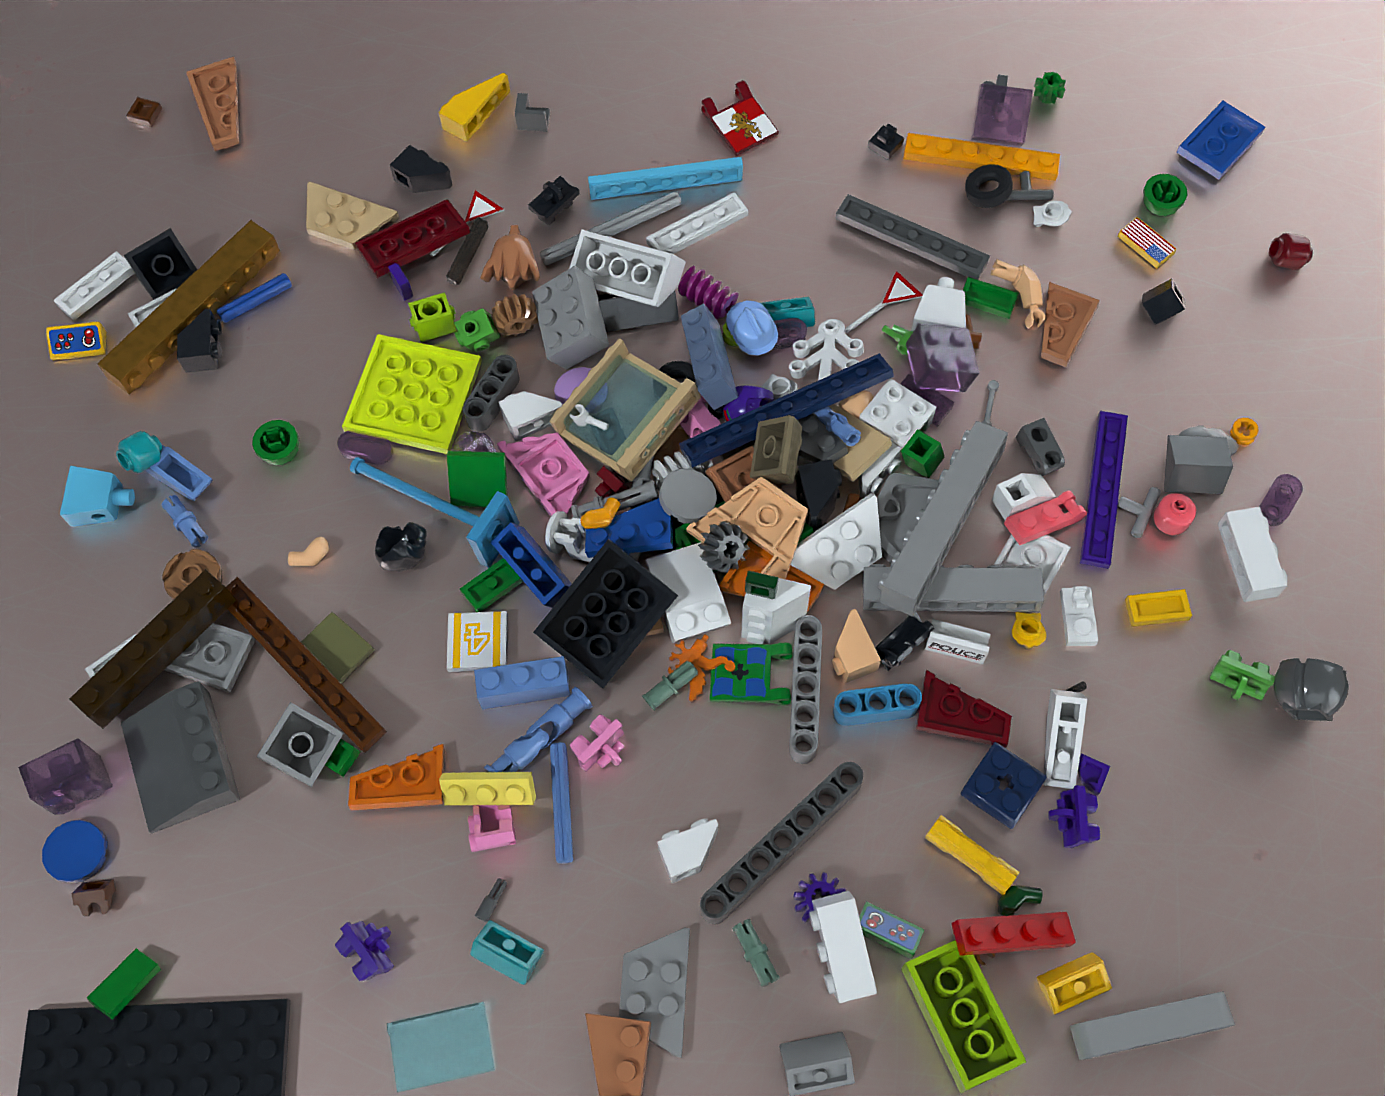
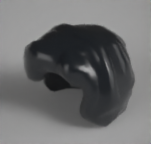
[375,522,427,572]

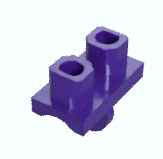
[1048,785,1100,848]
[335,921,394,981]

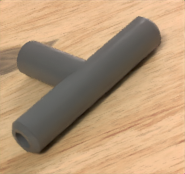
[1007,171,1054,200]

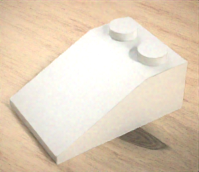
[646,542,731,643]

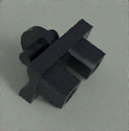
[528,176,580,225]

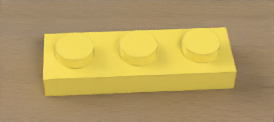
[439,772,536,805]

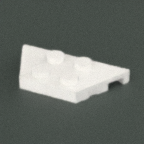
[791,493,882,590]

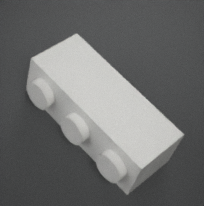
[1218,507,1287,602]
[809,891,877,1003]

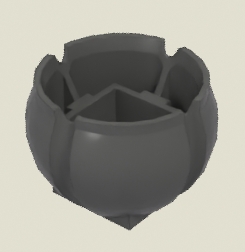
[1273,658,1349,721]

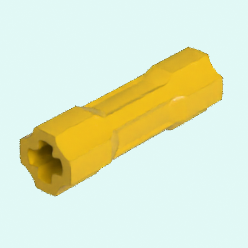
[925,815,1020,895]

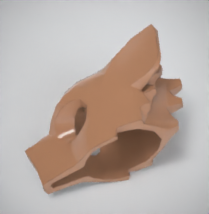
[480,225,540,291]

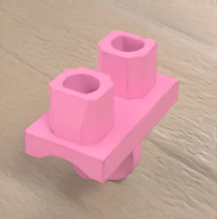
[570,714,624,772]

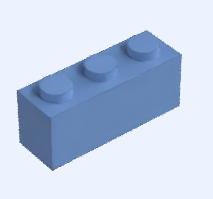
[474,656,571,710]

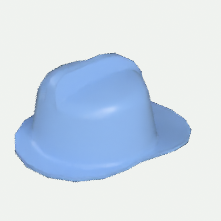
[726,300,778,356]

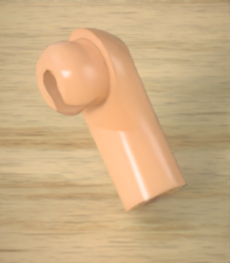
[288,537,329,566]

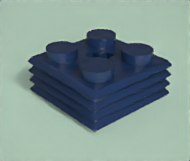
[961,742,1047,829]

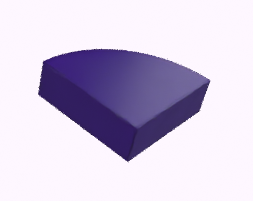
[1078,753,1110,796]

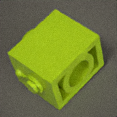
[408,292,457,342]

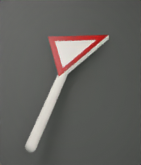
[430,190,504,256]
[845,271,923,333]

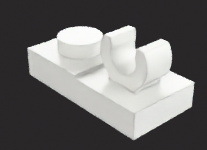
[1060,586,1098,646]

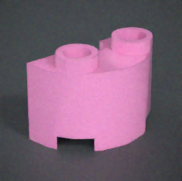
[468,805,516,852]

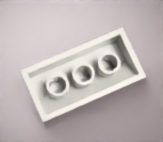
[569,230,686,307]

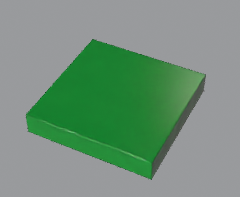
[447,451,508,507]

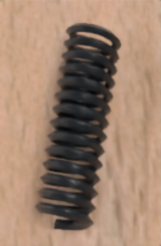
[1064,681,1087,692]

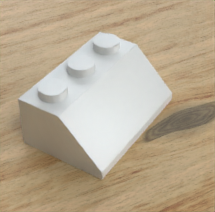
[741,578,811,644]

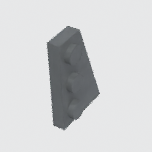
[797,413,848,463]

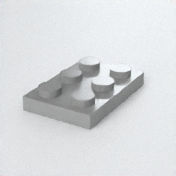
[164,623,256,693]

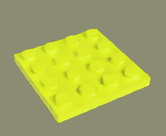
[342,334,482,454]

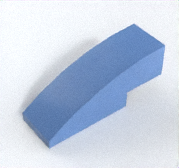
[145,444,213,501]

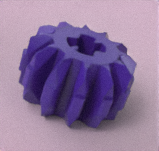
[793,873,846,923]

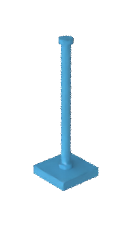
[350,457,520,568]

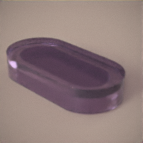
[337,430,393,465]

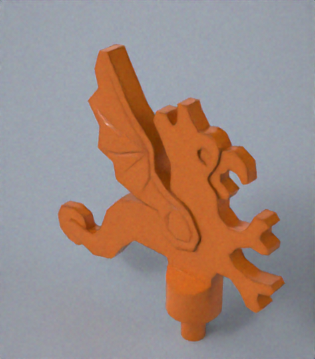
[668,634,736,702]

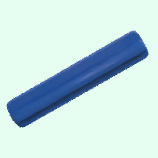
[217,273,292,323]

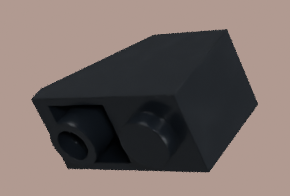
[390,145,453,193]
[177,309,222,372]

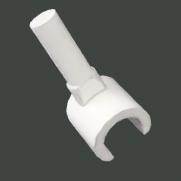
[570,404,609,431]

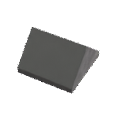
[1164,435,1233,494]

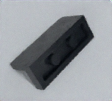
[598,291,679,332]

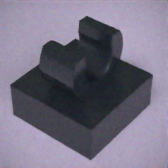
[868,124,904,160]

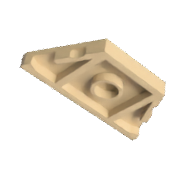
[306,181,399,250]

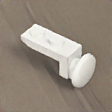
[545,511,641,562]

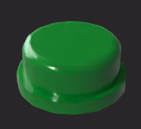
[1143,174,1188,216]
[252,420,299,465]

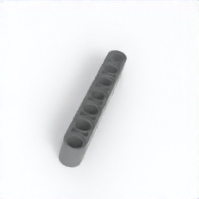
[700,761,864,924]

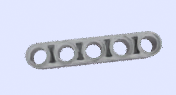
[789,615,822,764]
[1070,992,1235,1060]

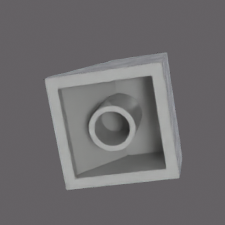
[257,702,344,787]

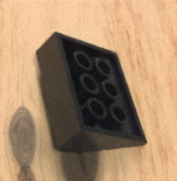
[533,539,678,689]

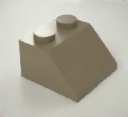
[750,415,802,485]

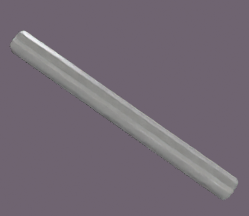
[540,191,681,266]

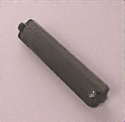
[446,217,489,285]

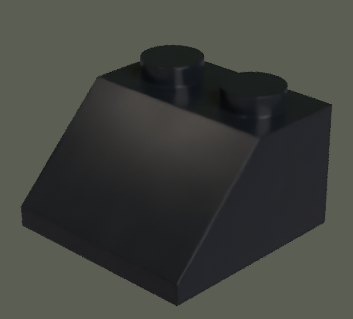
[795,459,842,532]

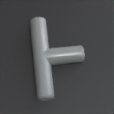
[1118,487,1161,538]

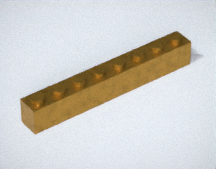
[97,220,280,395]

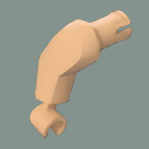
[990,259,1045,328]

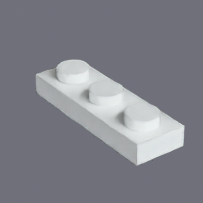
[54,251,134,321]

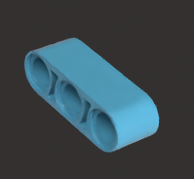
[833,683,922,726]

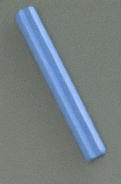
[550,742,573,864]

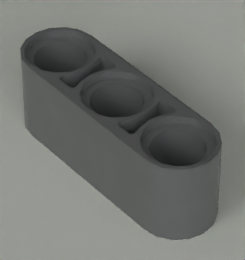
[463,355,520,432]

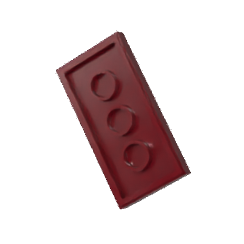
[355,199,471,278]

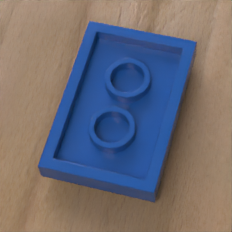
[1176,100,1265,180]

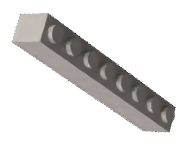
[878,421,1008,616]

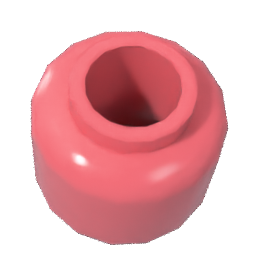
[1153,493,1196,535]

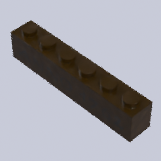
[69,569,236,729]

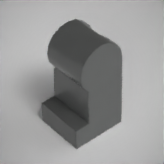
[1015,418,1065,476]

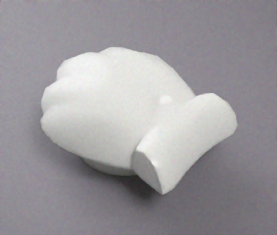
[1033,201,1072,227]
[760,374,798,400]

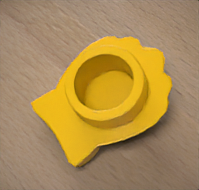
[1012,612,1046,649]

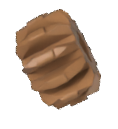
[491,294,538,337]

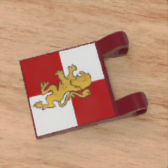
[701,80,779,156]

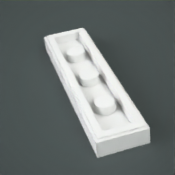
[646,192,748,254]

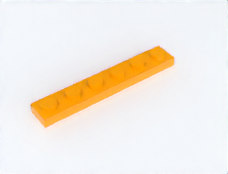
[903,133,1060,181]

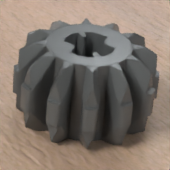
[698,521,750,572]

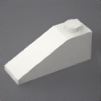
[1043,689,1088,789]

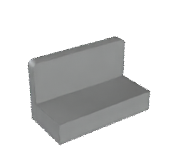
[779,1032,855,1096]

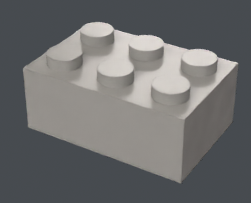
[532,266,609,370]

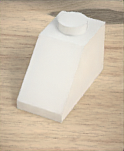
[499,391,562,441]

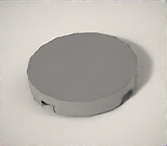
[659,469,717,523]

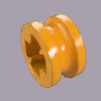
[1230,418,1259,445]

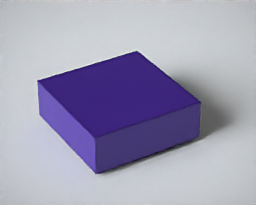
[388,263,413,301]

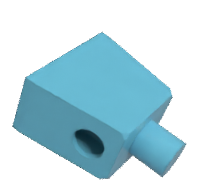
[60,466,135,527]

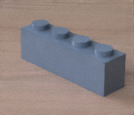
[681,304,738,410]

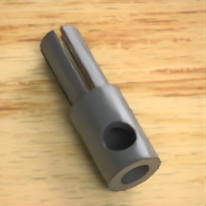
[475,878,507,923]

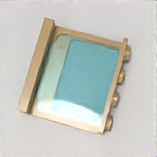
[550,339,701,482]

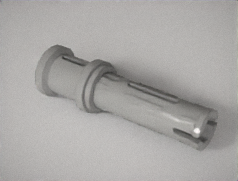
[571,480,659,519]

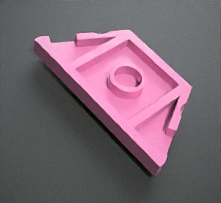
[497,433,590,517]

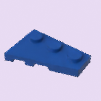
[585,498,673,558]

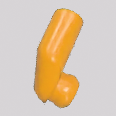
[580,497,621,529]

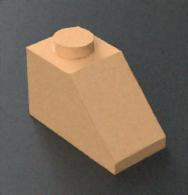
[832,609,881,683]

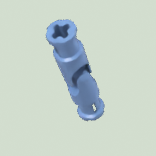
[484,687,593,772]

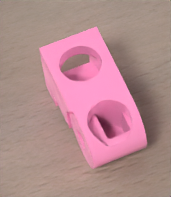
[680,394,721,438]

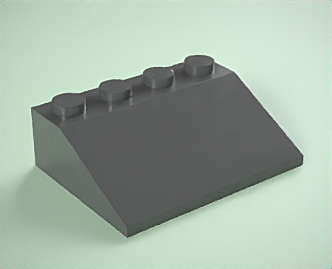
[121,681,240,834]

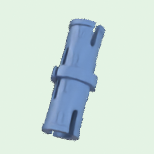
[814,406,861,447]
[162,495,208,548]

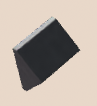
[123,228,197,300]

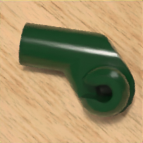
[998,885,1042,916]

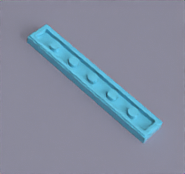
[588,157,743,200]

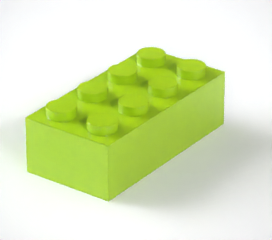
[901,940,1026,1094]

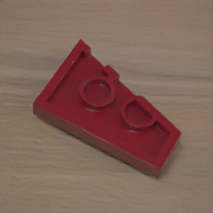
[916,670,1012,748]

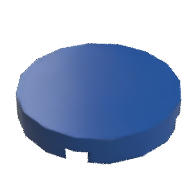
[42,820,108,883]

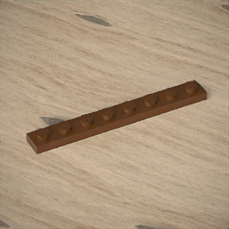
[226,577,387,753]

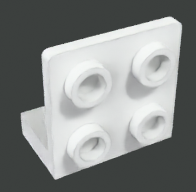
[859,378,937,448]

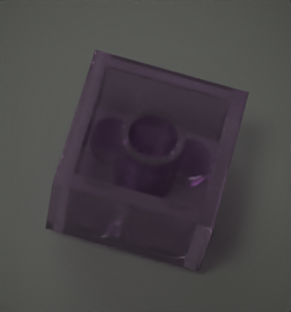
[971,84,1033,146]
[906,324,980,392]
[18,738,113,815]

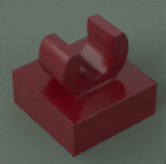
[594,466,631,498]

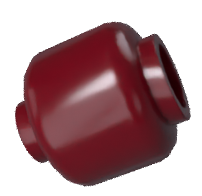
[1269,233,1313,270]

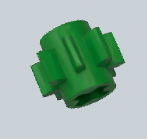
[1034,72,1066,104]

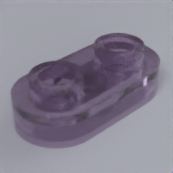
[772,318,807,350]
[1259,474,1303,526]

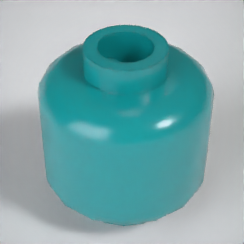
[116,431,162,473]

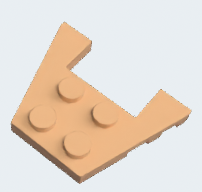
[686,477,809,579]

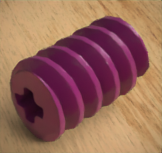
[678,265,739,319]

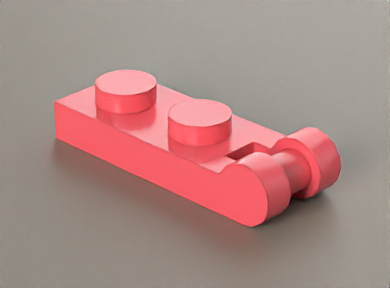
[1004,490,1087,545]

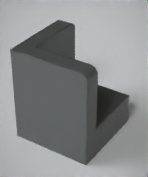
[515,93,550,131]

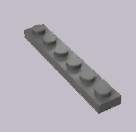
[835,194,990,280]

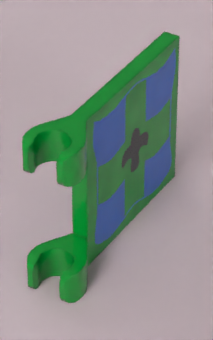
[710,643,793,705]

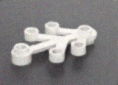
[789,319,864,381]

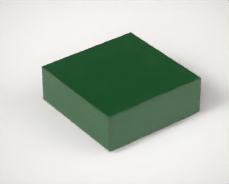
[745,571,779,599]

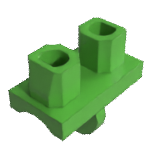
[1210,650,1275,701]

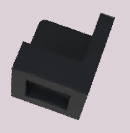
[1142,278,1185,324]

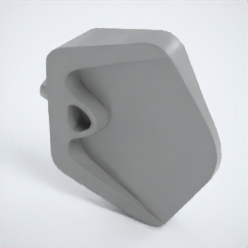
[864,473,939,564]

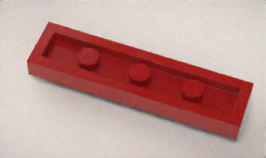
[951,912,1076,956]

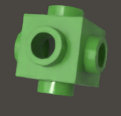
[454,308,501,352]

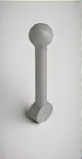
[982,380,999,426]

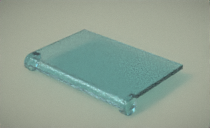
[387,1002,495,1092]

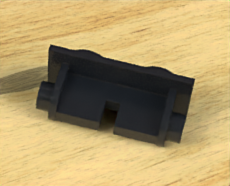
[875,612,934,671]

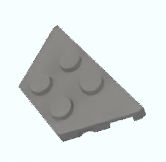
[619,928,690,1058]

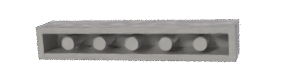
[862,564,1044,612]

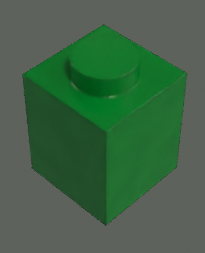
[901,429,945,478]

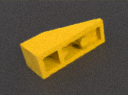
[439,73,510,142]

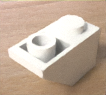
[858,441,902,498]
[992,473,1056,520]
[657,818,718,883]

